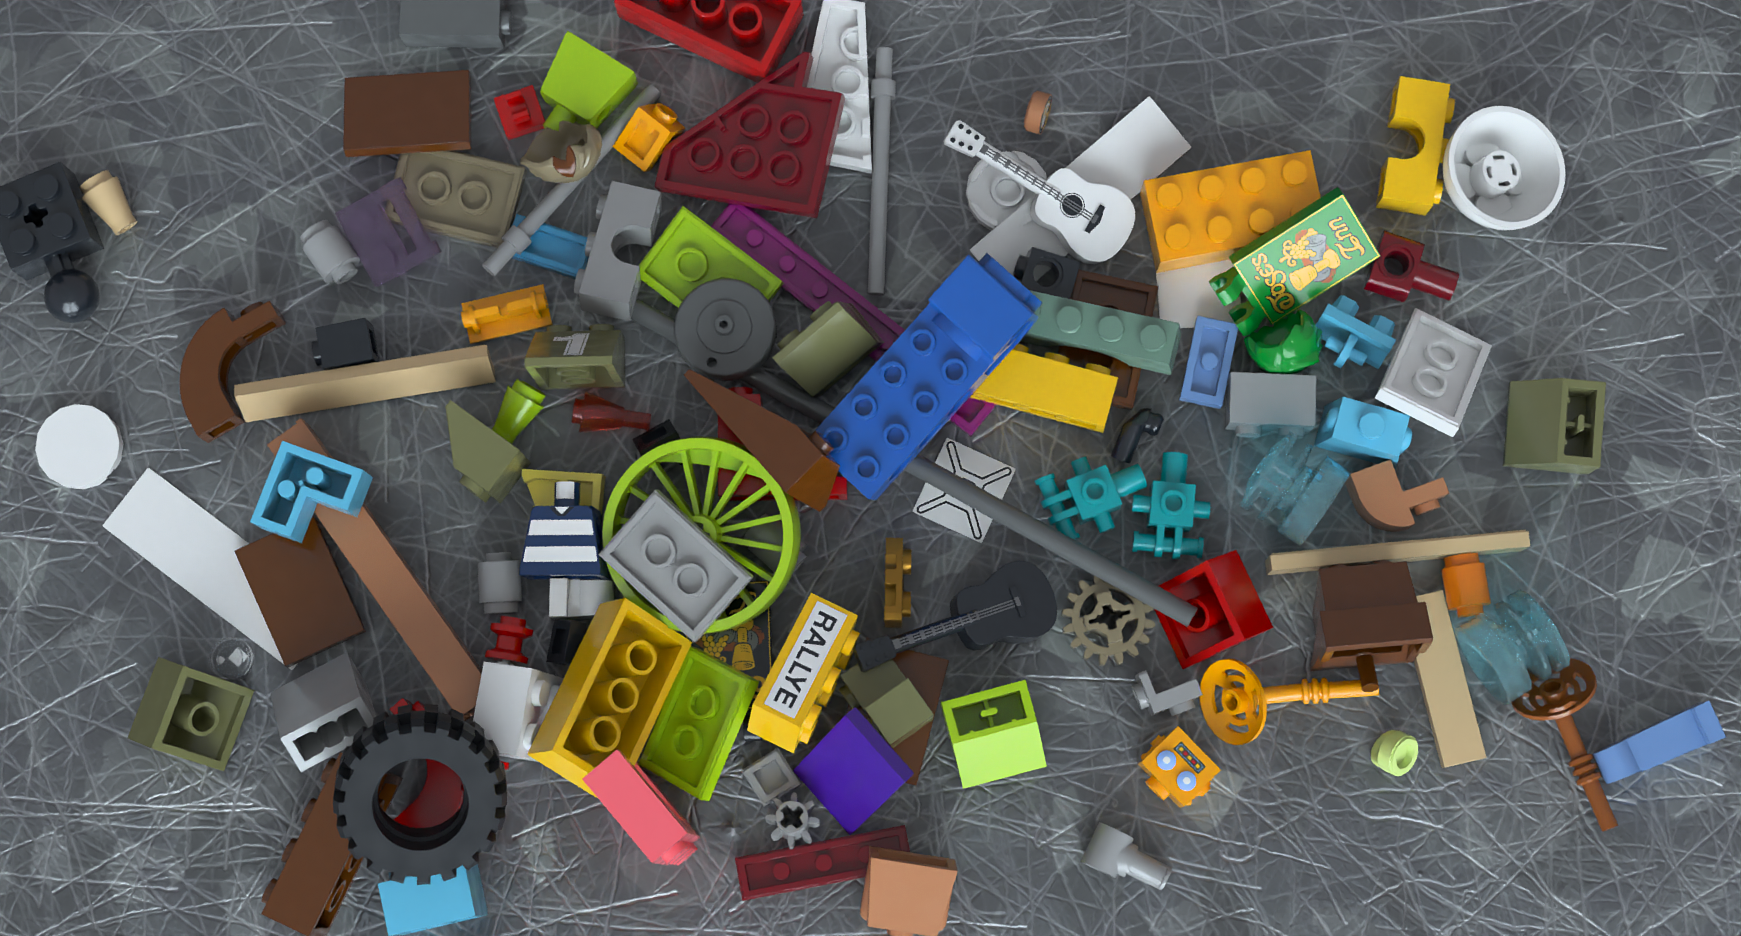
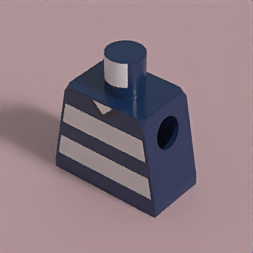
[519,481,610,580]

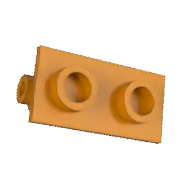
[461,284,553,344]

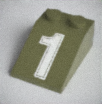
[525,324,625,390]

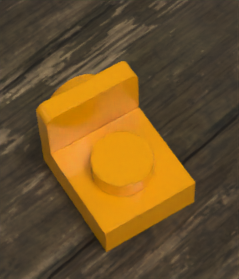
[613,103,685,172]

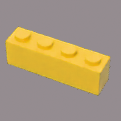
[970,344,1118,433]

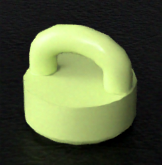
[1371,730,1418,776]

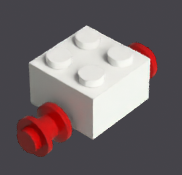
[460,616,564,791]

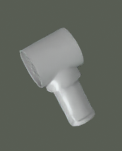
[1081,822,1172,890]

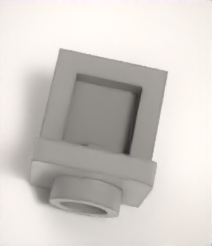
[1131,670,1203,717]

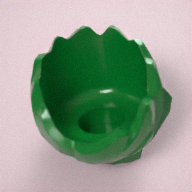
[1244,310,1323,374]

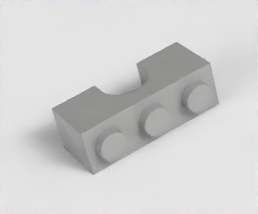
[574,181,662,321]

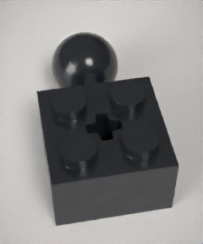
[0,162,104,323]

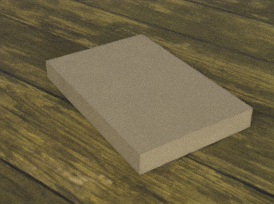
[383,150,527,248]

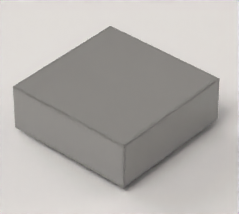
[741,748,801,807]

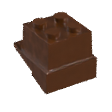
[1309,560,1433,692]

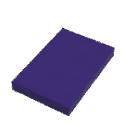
[793,707,914,835]

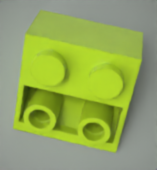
[941,680,1047,789]

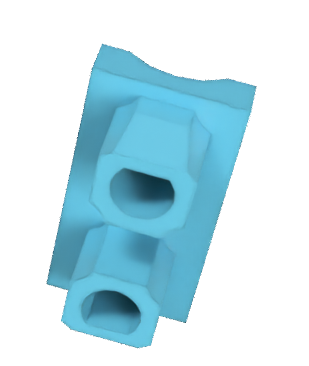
[1315,295,1396,369]

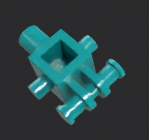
[1132,452,1210,559]
[1034,456,1147,540]

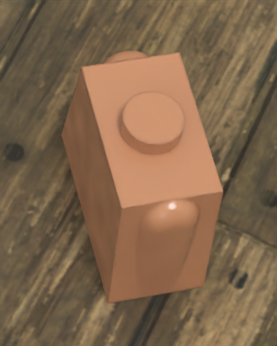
[860,846,958,936]

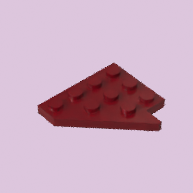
[654,52,845,218]

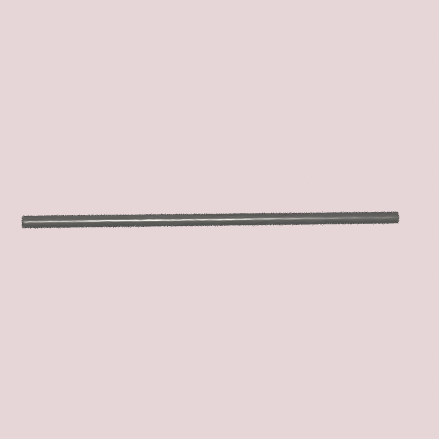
[631,299,1198,627]

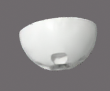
[1443,106,1565,230]

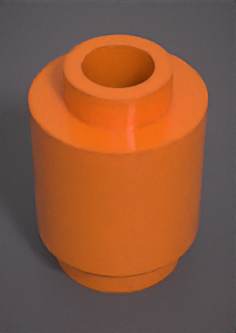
[1441,553,1491,617]

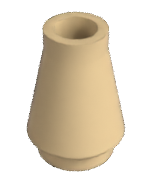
[79,170,137,235]

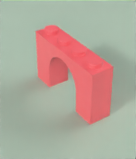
[582,749,700,866]

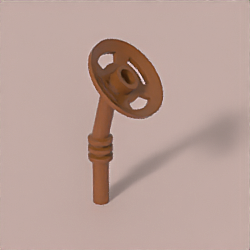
[1509,658,1618,832]

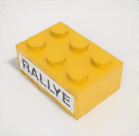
[747,593,860,753]

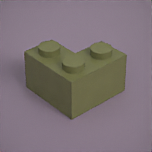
[838,659,934,748]

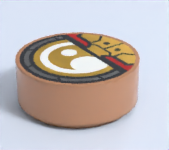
[1024,90,1052,135]

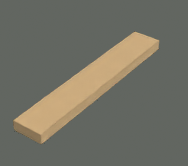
[234,345,496,422]
[1265,530,1530,575]

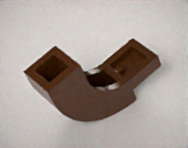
[180,301,286,443]

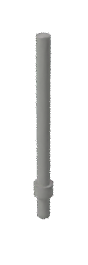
[867,47,896,296]
[482,84,661,276]

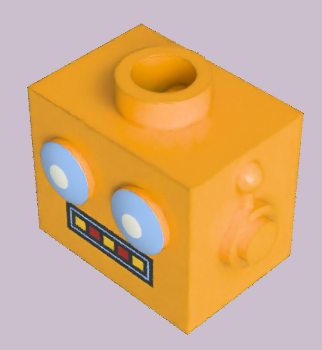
[1138,726,1221,808]

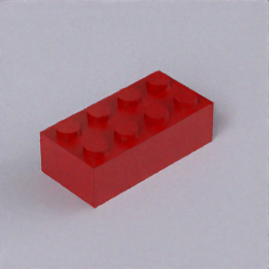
[614,0,804,83]

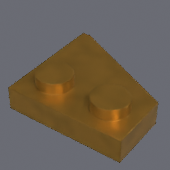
[884,537,912,628]

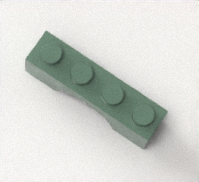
[1020,290,1181,375]

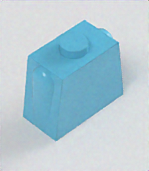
[1314,397,1412,469]

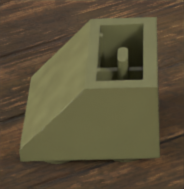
[772,301,884,397]
[1503,378,1606,475]

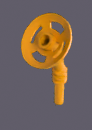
[1199,659,1379,745]

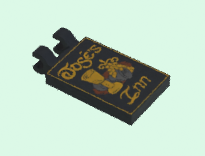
[685,580,773,741]

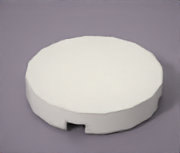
[966,151,1047,231]
[35,404,124,489]

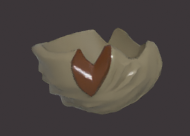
[520,120,602,183]

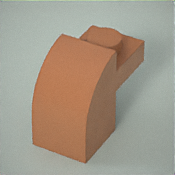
[1344,460,1449,532]

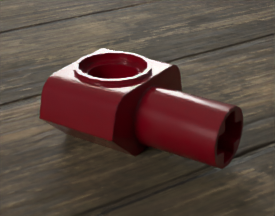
[1364,230,1459,302]

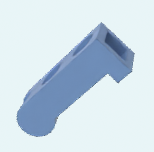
[1593,701,1726,784]

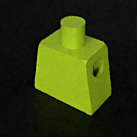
[540,31,638,131]

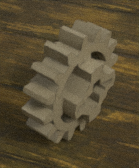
[1061,575,1155,666]

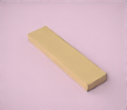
[1414,590,1487,768]

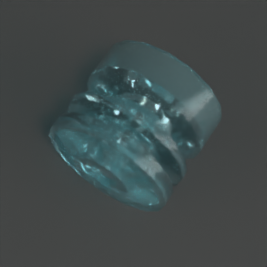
[1239,431,1351,547]
[1455,589,1570,705]

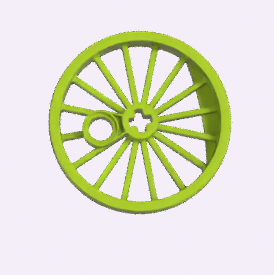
[602,436,801,634]

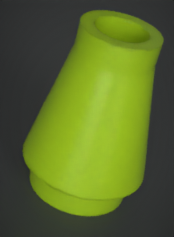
[492,378,546,444]

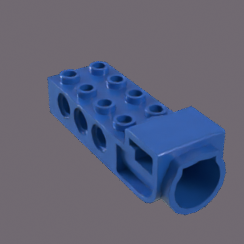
[816,253,1042,500]

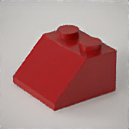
[1154,550,1274,670]

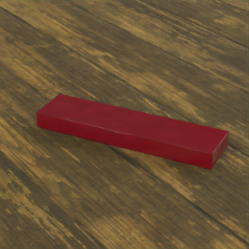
[735,825,910,901]

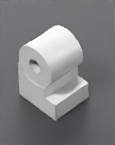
[549,578,614,620]

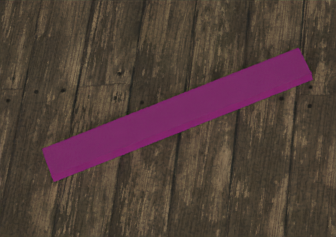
[711,203,997,437]

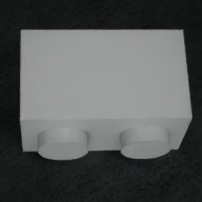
[1225,372,1317,439]

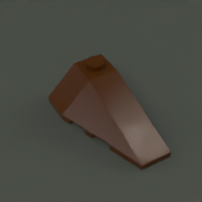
[684,369,840,512]

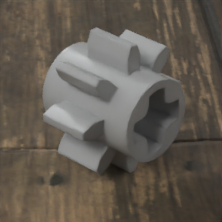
[765,792,820,850]

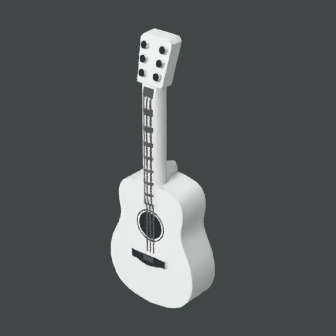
[943,120,1135,264]

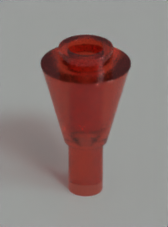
[571,391,651,433]

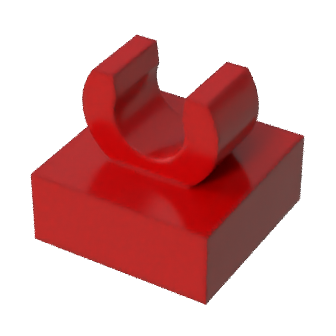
[493,85,546,141]

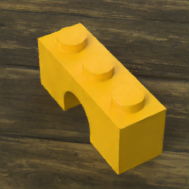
[1376,76,1455,216]

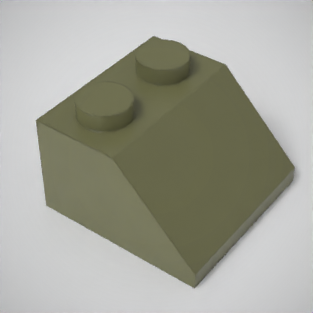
[445,400,531,504]
[127,657,255,771]

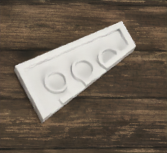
[807,0,872,174]

